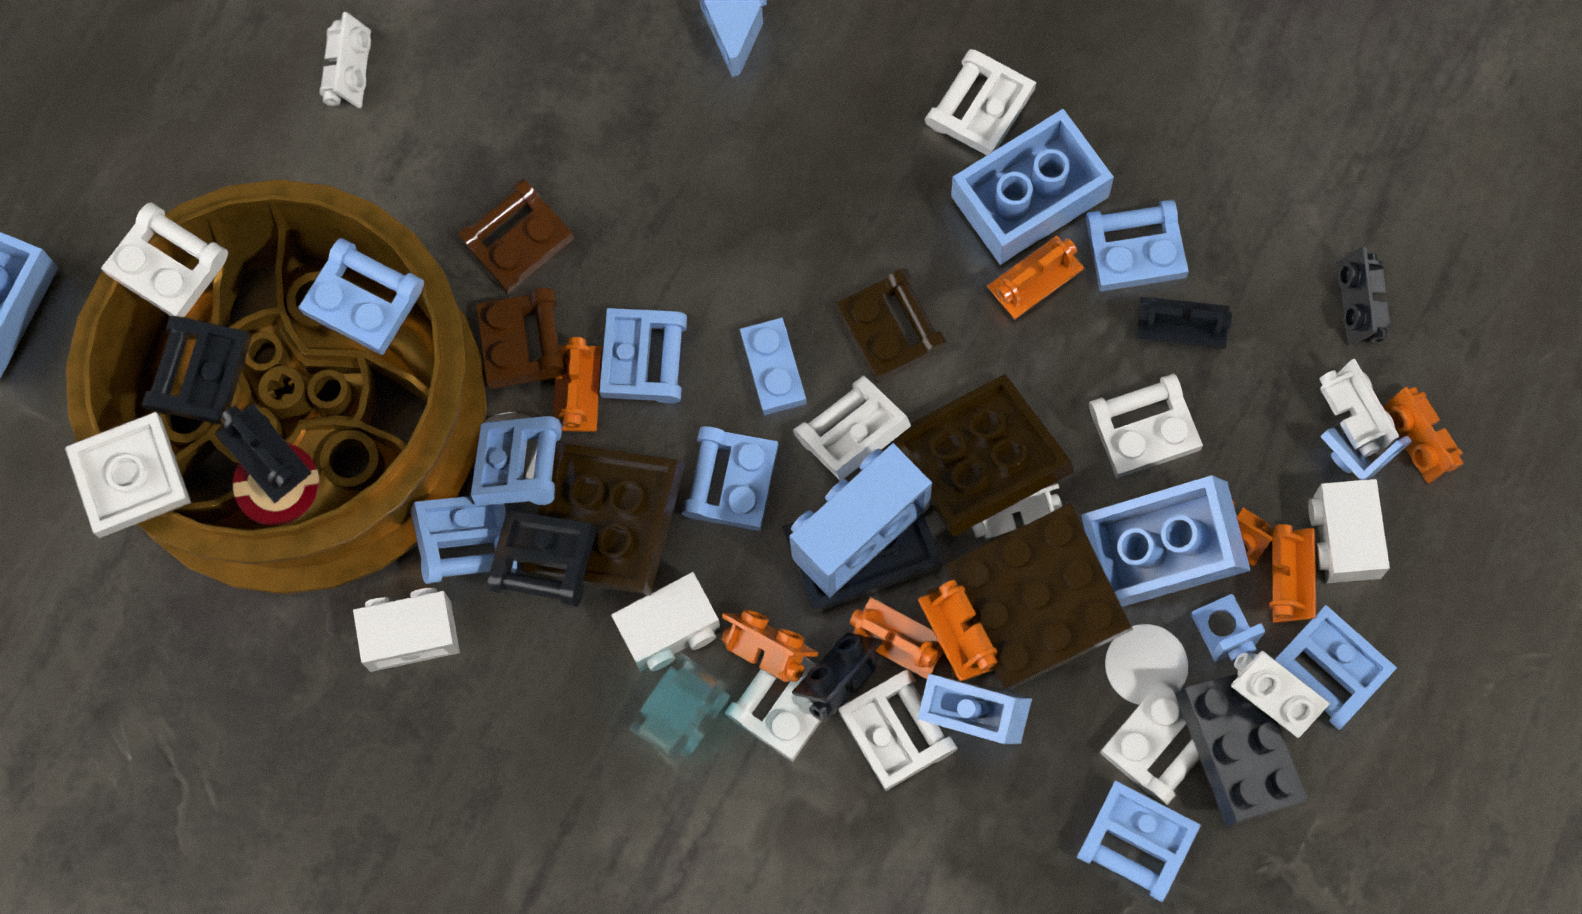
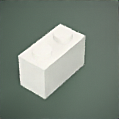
[1308,479,1390,583]
[611,572,721,672]
[353,588,460,672]

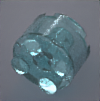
[629,652,731,761]

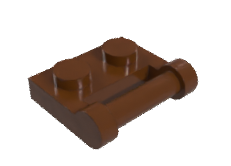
[456,179,574,294]
[477,288,566,389]

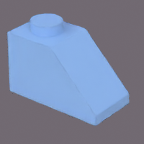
[699,0,767,77]
[917,674,1032,744]

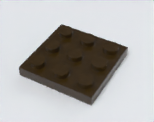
[890,374,1074,537]
[522,443,685,596]
[946,503,1133,691]

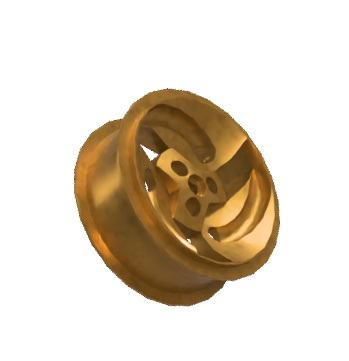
[66,179,487,595]

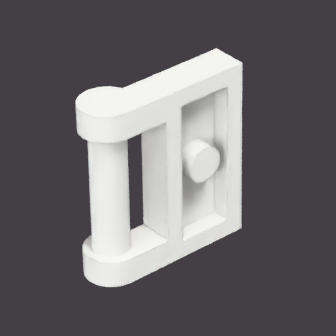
[924,49,1036,156]
[101,202,228,317]
[1089,373,1203,479]
[793,376,911,481]
[724,657,845,762]
[838,669,958,792]
[1100,681,1200,806]

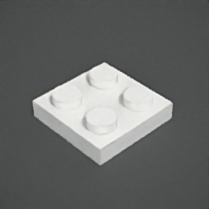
[65,412,191,538]

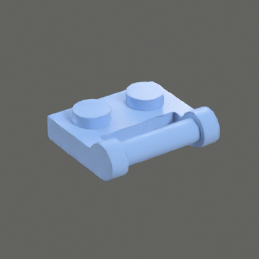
[1086,199,1189,292]
[299,238,424,356]
[600,308,687,404]
[471,416,562,506]
[681,426,779,531]
[410,496,517,584]
[1275,605,1397,730]
[1077,781,1201,902]

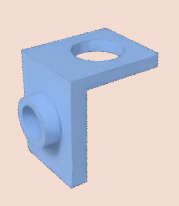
[1320,426,1412,480]
[1191,594,1266,662]

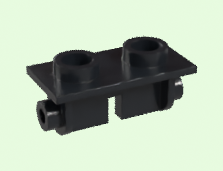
[1337,247,1392,346]
[1136,297,1232,349]
[215,404,312,504]
[792,632,882,720]

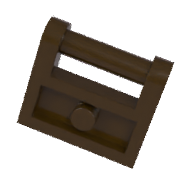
[836,268,948,383]

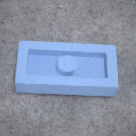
[740,317,807,416]

